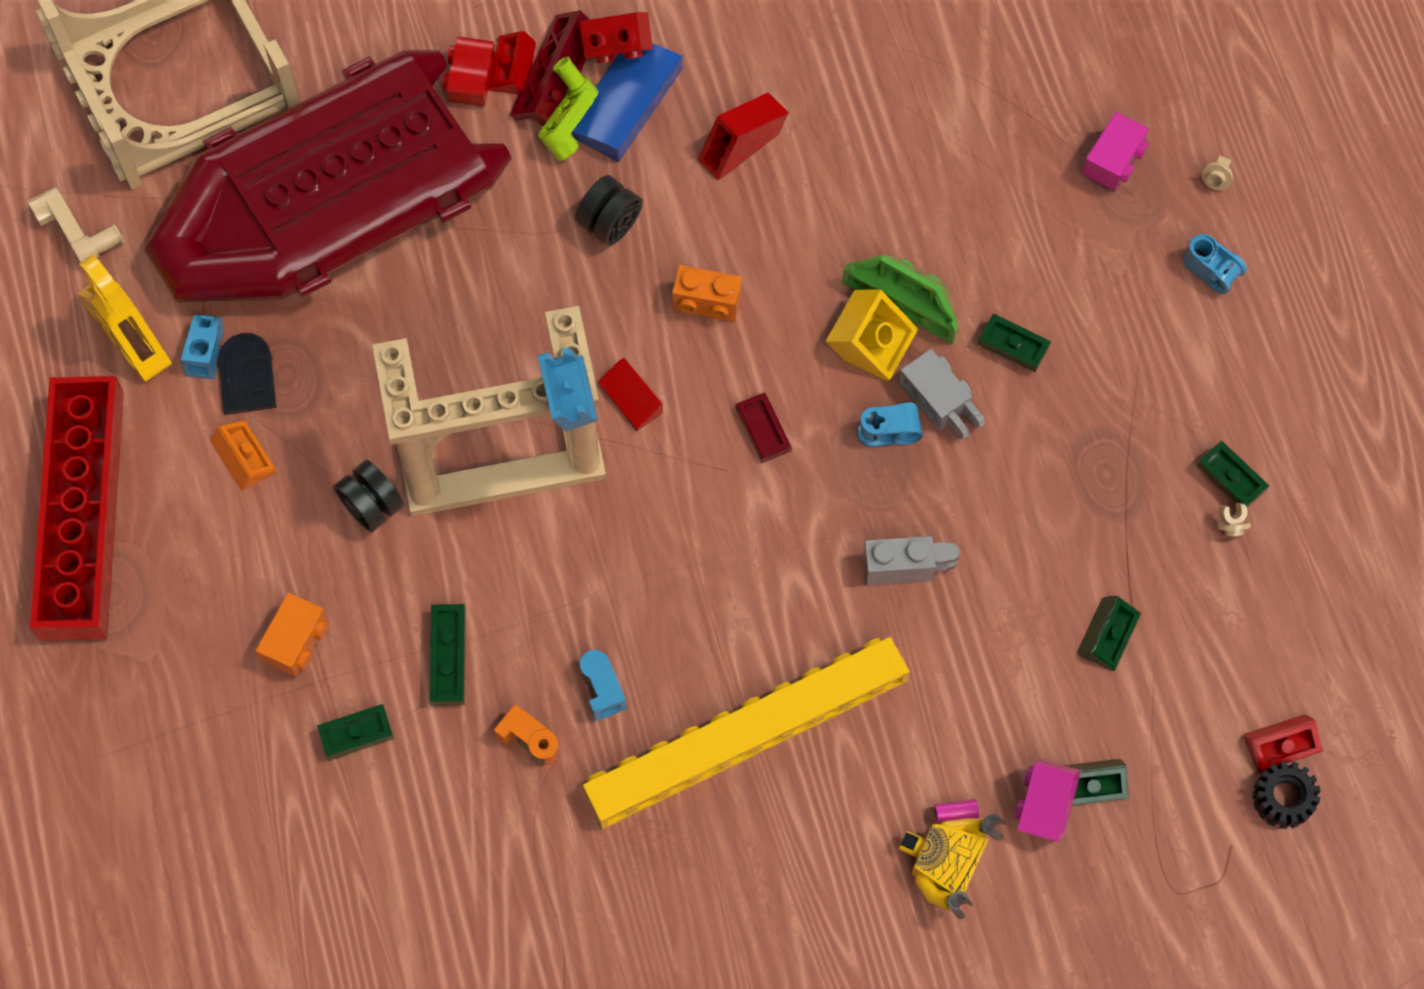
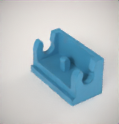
[538,348,598,432]

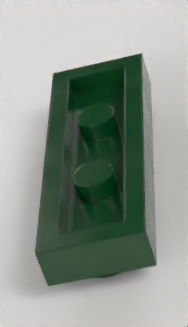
[429,604,466,706]

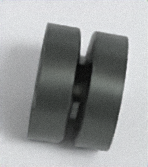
[575,175,643,246]
[333,459,404,533]

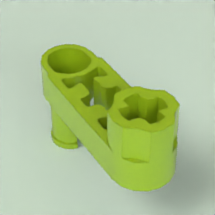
[538,57,599,161]

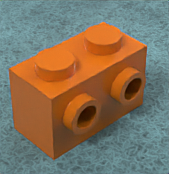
[672,265,743,322]
[255,592,329,678]

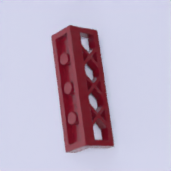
[510,10,589,127]

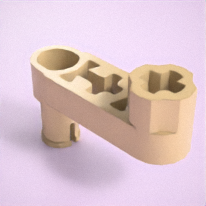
[27,187,124,262]

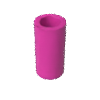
[934,799,979,824]

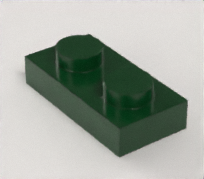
[978,313,1051,373]
[1197,441,1269,508]
[317,704,394,761]

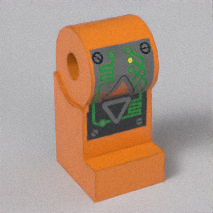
[494,704,559,766]

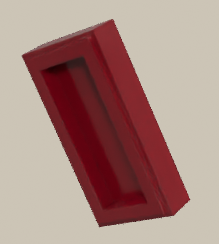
[735,392,792,463]

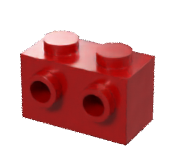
[579,12,653,63]

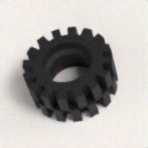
[1253,761,1321,829]

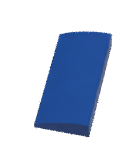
[571,43,683,162]

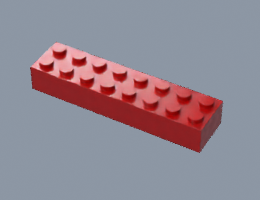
[30,376,124,641]

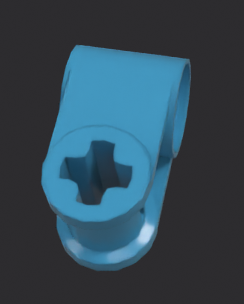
[1183,234,1247,294]
[857,402,923,448]

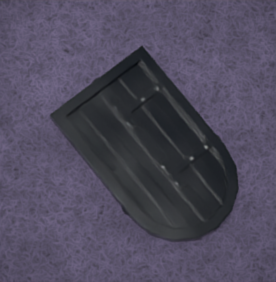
[219,333,277,415]

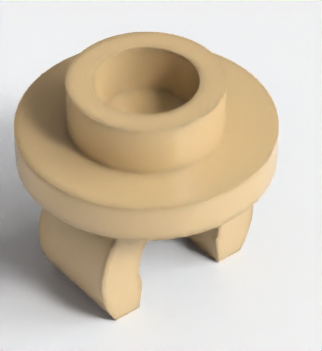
[1201,155,1233,191]
[1217,503,1251,536]

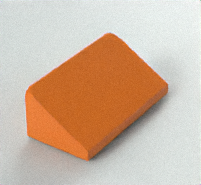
[211,420,277,491]

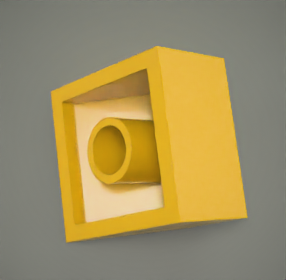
[825,289,918,381]

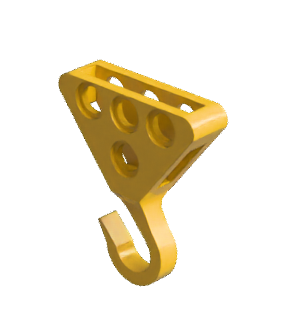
[76,254,172,383]

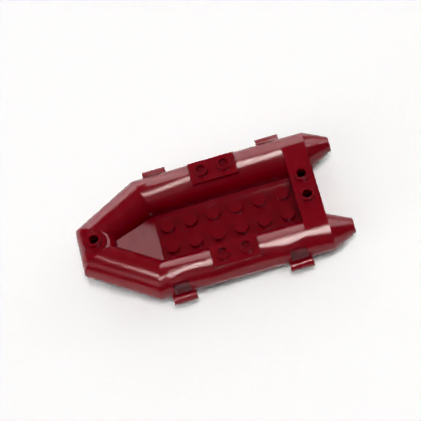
[144,50,511,302]

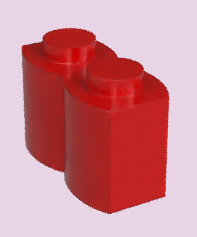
[442,36,495,106]

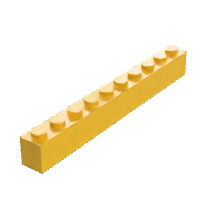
[583,637,910,830]

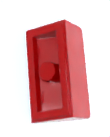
[488,31,536,94]
[598,357,663,431]
[1244,715,1323,772]

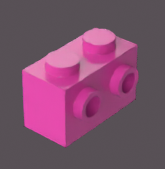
[1082,112,1150,191]
[1015,759,1081,842]

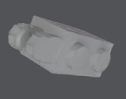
[899,349,986,439]
[863,536,961,586]

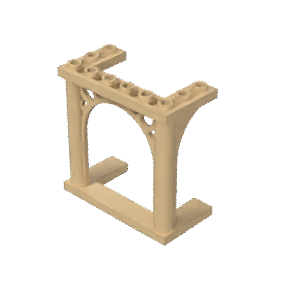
[35,0,300,190]
[372,306,606,516]

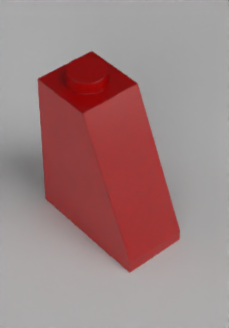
[698,92,789,180]

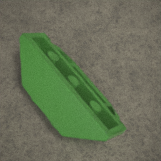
[842,255,958,344]

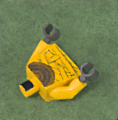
[899,814,1006,919]

